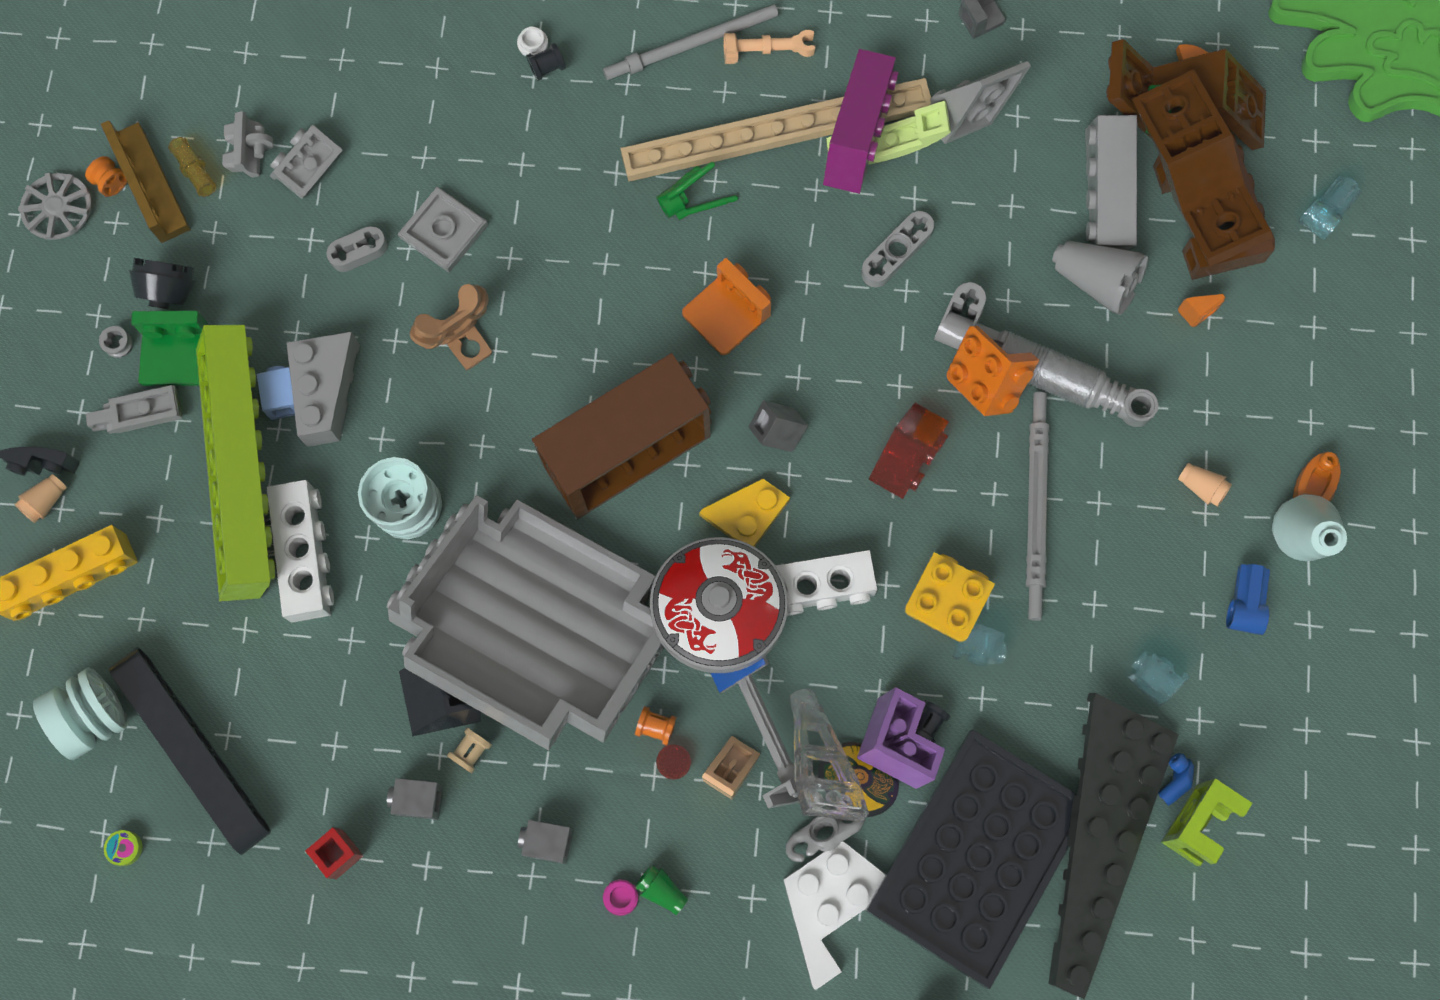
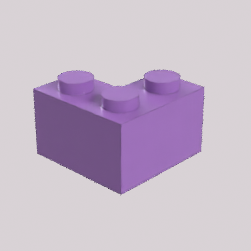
[857,687,945,789]

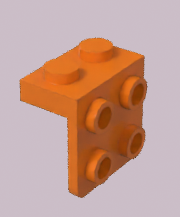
[682,258,771,355]
[947,326,1039,416]

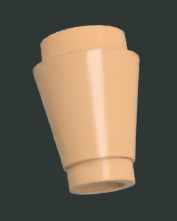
[1178,463,1232,507]
[14,474,67,523]

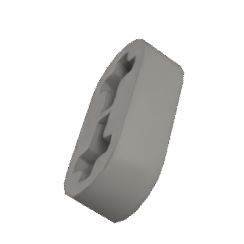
[326,226,388,272]

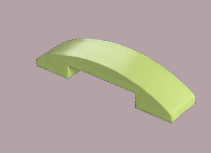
[826,101,951,165]

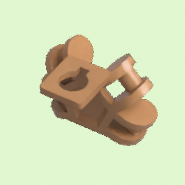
[410,284,492,370]

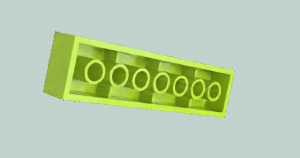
[196,325,275,601]

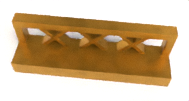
[101,120,191,243]

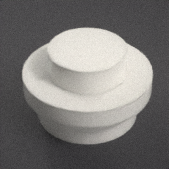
[517,27,548,56]

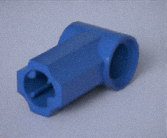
[1226,564,1270,635]

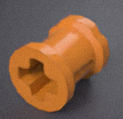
[635,706,677,746]

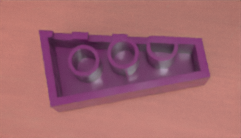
[823,49,899,194]

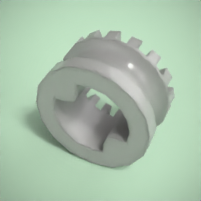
[99,326,133,358]

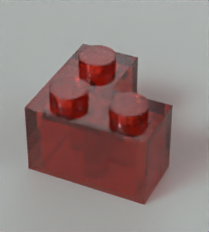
[868,402,949,499]

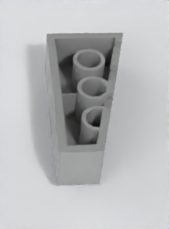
[1085,115,1137,250]

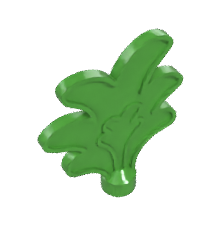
[1268,0,1440,122]

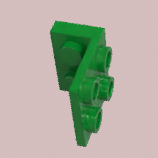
[131,311,209,386]

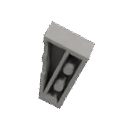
[286,332,360,447]

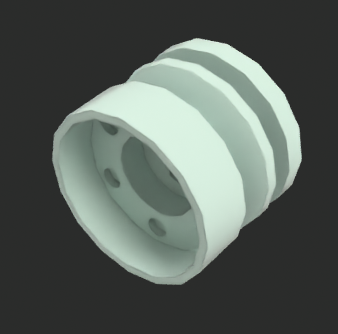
[358,457,442,540]
[33,667,128,761]

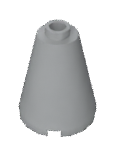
[1052,241,1148,315]

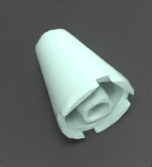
[1272,494,1347,561]

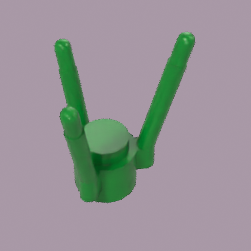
[656,162,738,221]

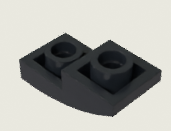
[0,447,80,476]

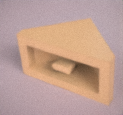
[702,736,760,800]

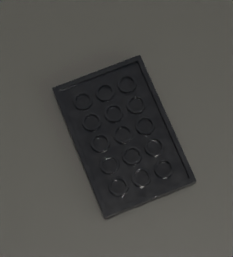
[865,729,1077,989]

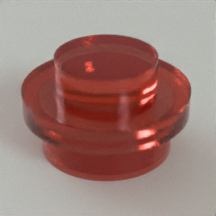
[656,745,691,780]

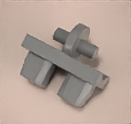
[222,111,273,178]

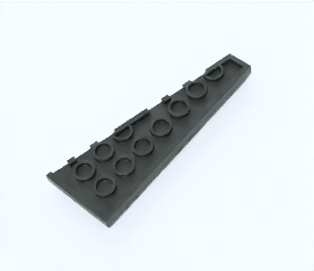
[1048,693,1179,999]

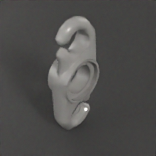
[786,810,865,862]

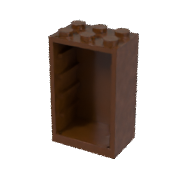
[532,353,712,520]

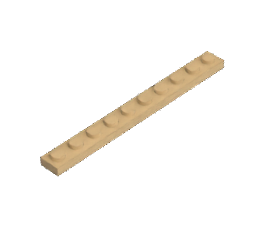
[620,78,931,182]

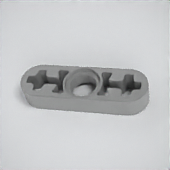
[861,211,934,288]

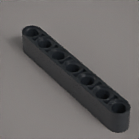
[108,647,271,855]

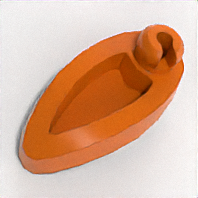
[1293,452,1341,502]

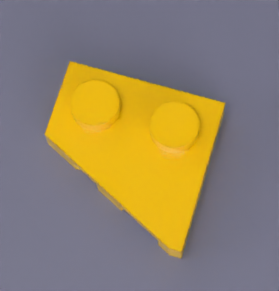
[699,479,790,547]

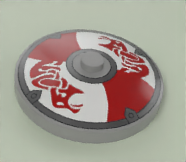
[650,537,788,673]

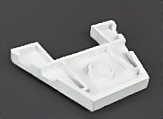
[784,841,885,990]

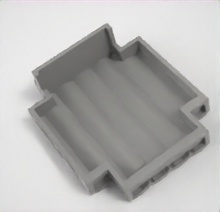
[387,495,664,751]

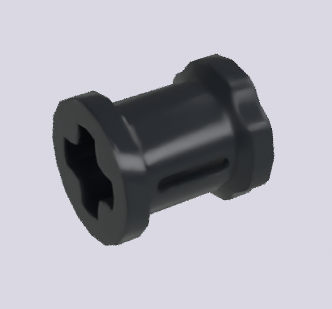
[526,42,566,81]
[915,700,951,743]

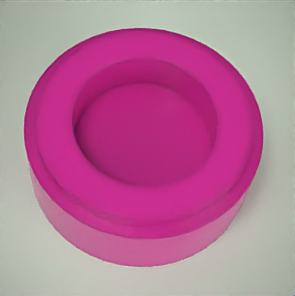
[603,880,639,916]

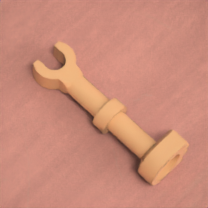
[724,30,815,64]

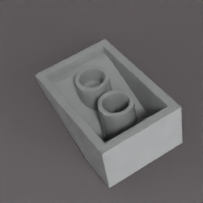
[930,61,1031,144]

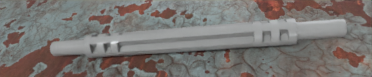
[1026,392,1049,621]

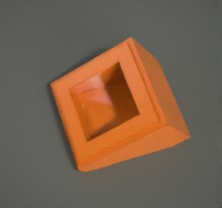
[1178,294,1226,327]

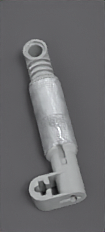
[934,282,1159,427]

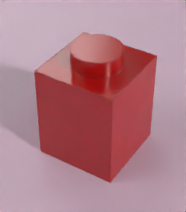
[305,827,364,879]

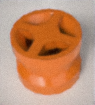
[85,156,127,197]

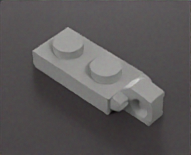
[85,385,183,434]

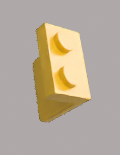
[905,552,995,642]

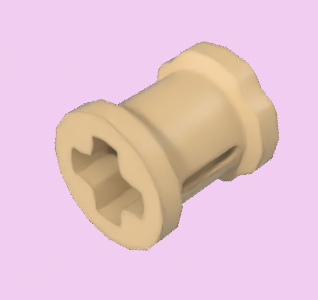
[447,727,492,773]

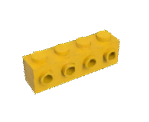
[0,525,138,621]

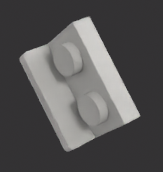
[270,125,342,199]

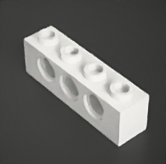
[267,480,334,623]
[776,550,877,616]

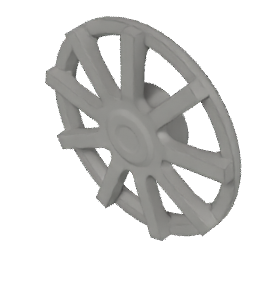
[18,173,91,240]

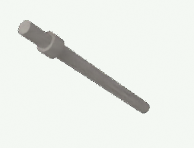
[603,4,778,80]

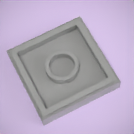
[398,187,488,273]

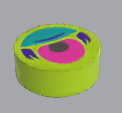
[104,830,143,866]

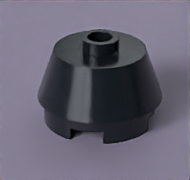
[129,258,196,309]

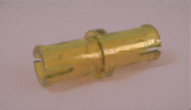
[168,137,217,197]

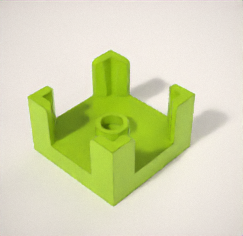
[1161,778,1253,866]

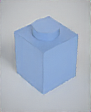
[257,366,295,420]

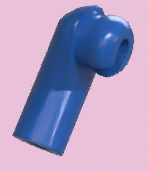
[1158,753,1194,806]

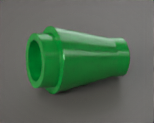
[635,865,689,915]

